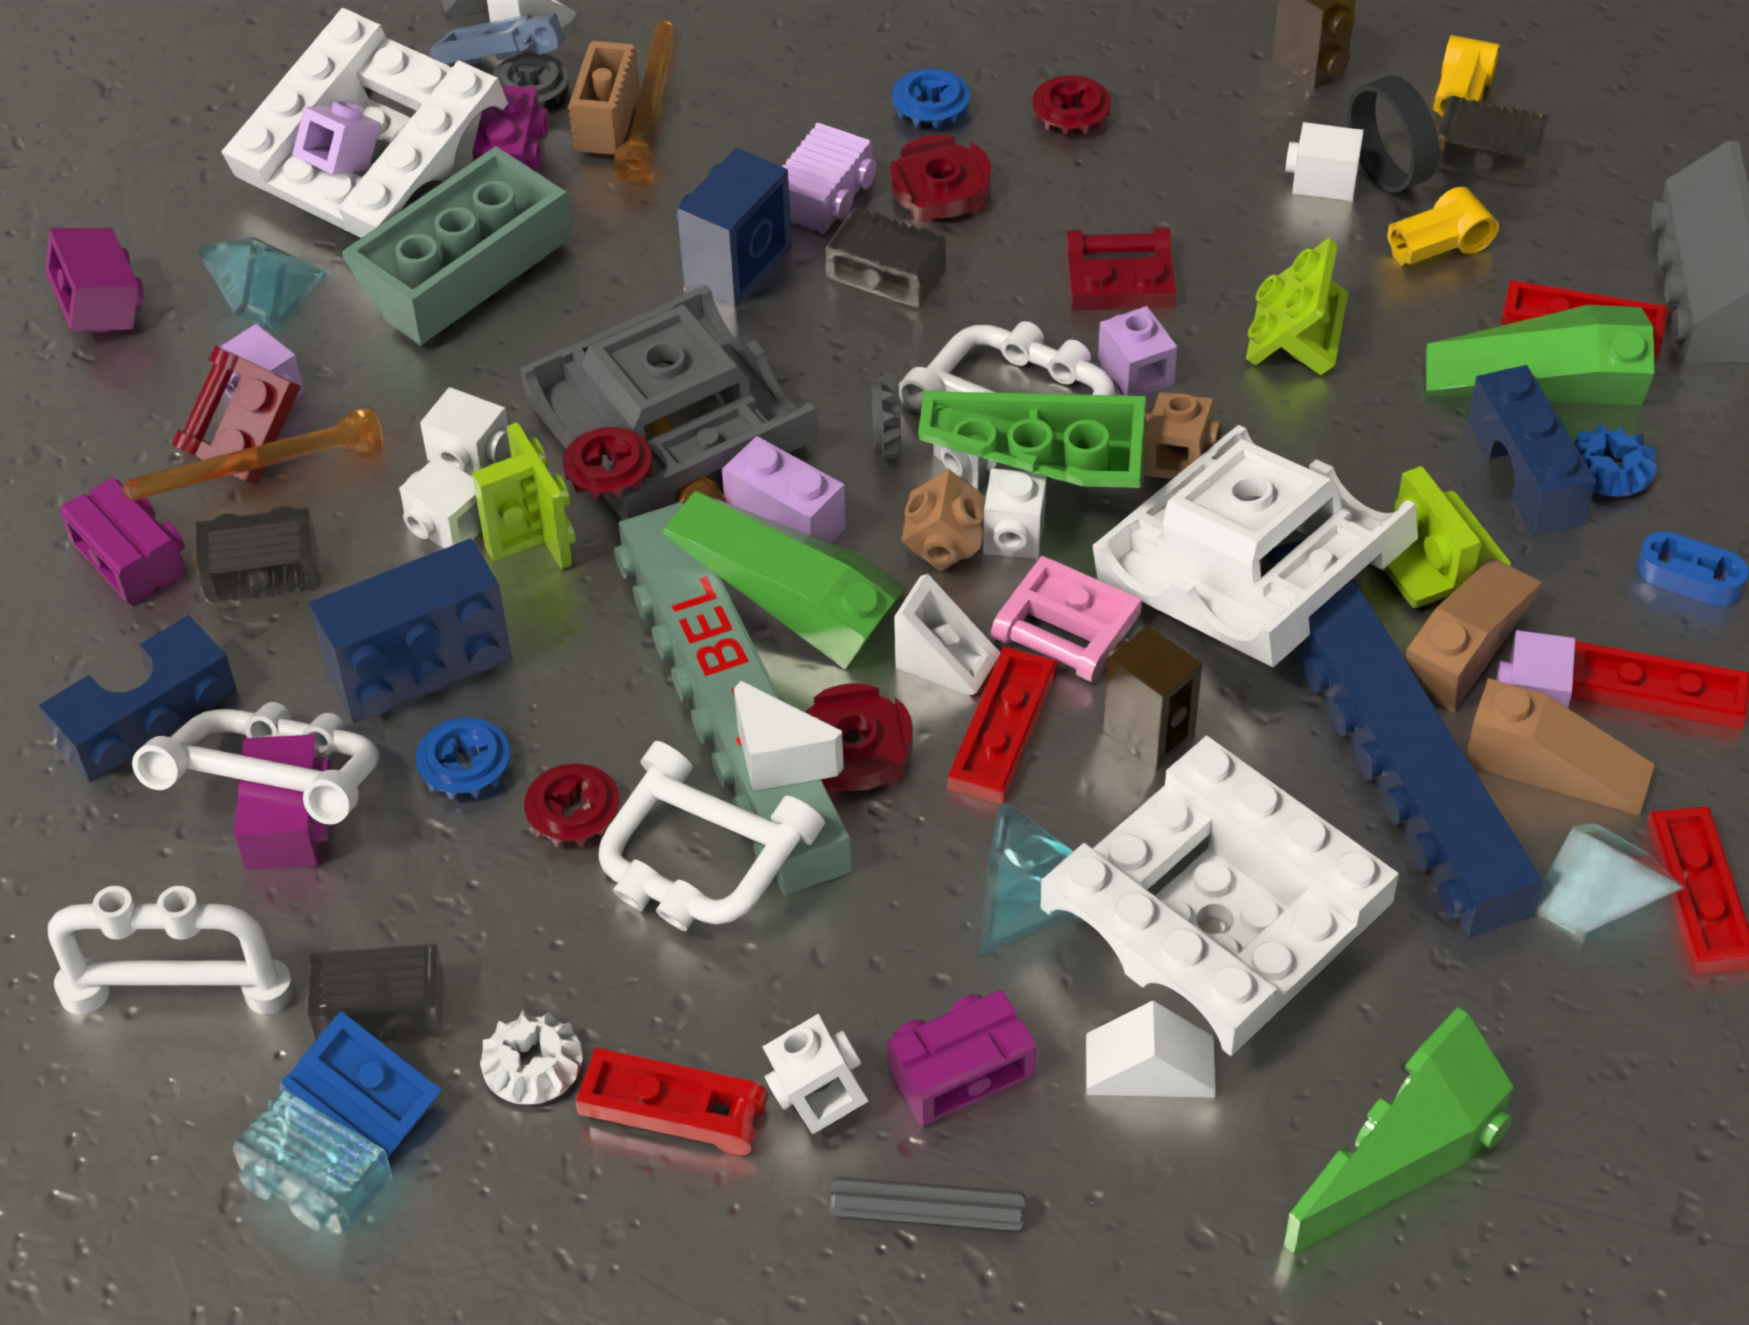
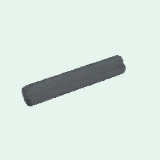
[830,1177,1026,1231]

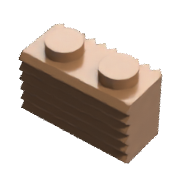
[568,41,640,155]

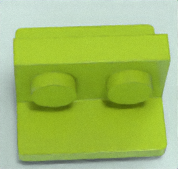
[1246,238,1349,375]
[472,422,576,569]
[1384,466,1511,608]

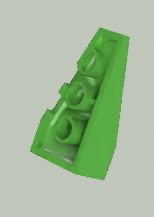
[1426,305,1655,406]
[918,391,1146,488]
[661,491,907,669]
[1284,1007,1514,1254]

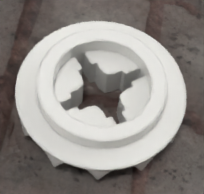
[480,1010,583,1105]

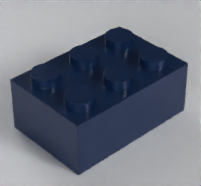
[309,538,512,723]

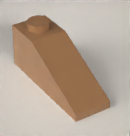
[1405,557,1542,713]
[1466,678,1655,816]

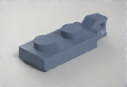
[430,14,566,66]

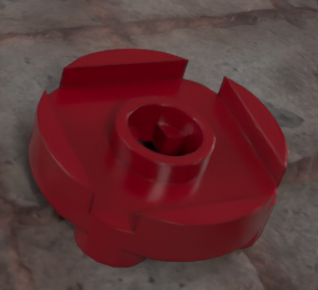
[890,135,991,223]
[805,683,913,792]

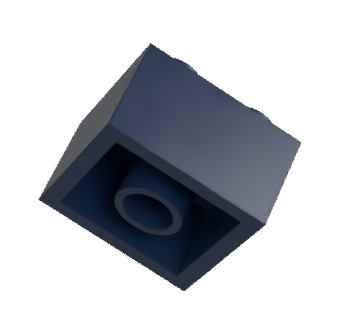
[676,148,792,307]

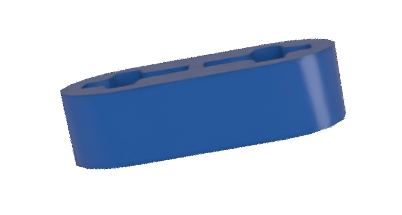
[1637,531,1749,606]

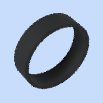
[1347,75,1439,192]

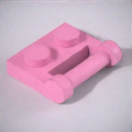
[991,556,1142,683]

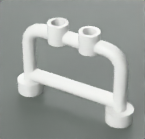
[899,321,1115,414]
[132,702,379,824]
[598,741,825,931]
[48,886,295,1014]

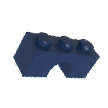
[1468,365,1596,537]
[39,615,237,782]

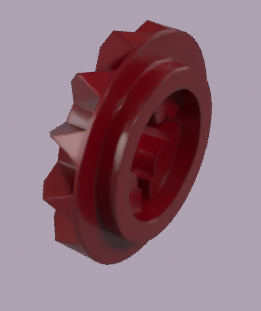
[1032,75,1111,136]
[563,427,652,500]
[524,763,620,848]

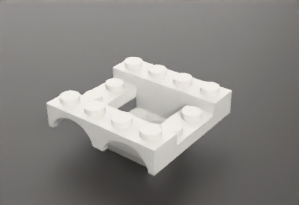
[222,8,508,238]
[1092,425,1418,667]
[1040,735,1399,1056]

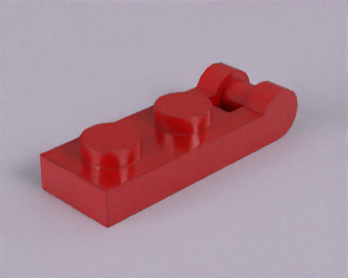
[576,1047,769,1156]

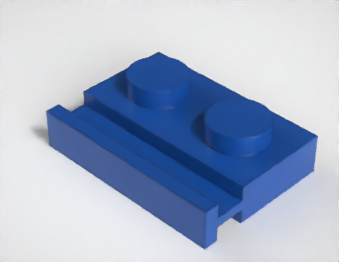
[279,1011,442,1168]

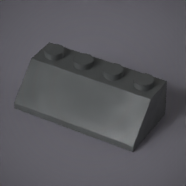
[1651,141,1749,363]

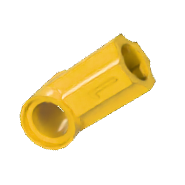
[1433,35,1500,126]
[1387,186,1499,266]

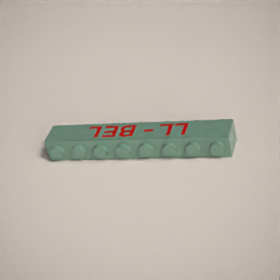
[614,502,852,896]

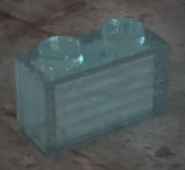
[233,1090,392,1236]

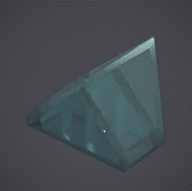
[197,237,328,332]
[980,803,1077,957]
[1535,823,1684,940]

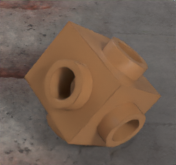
[1145,392,1222,479]
[901,469,986,572]

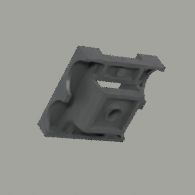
[520,285,818,520]

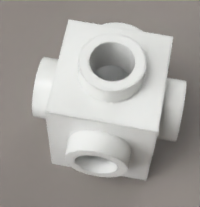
[762,1014,869,1134]

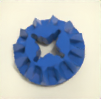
[892,69,970,129]
[1574,423,1657,497]
[415,717,510,800]

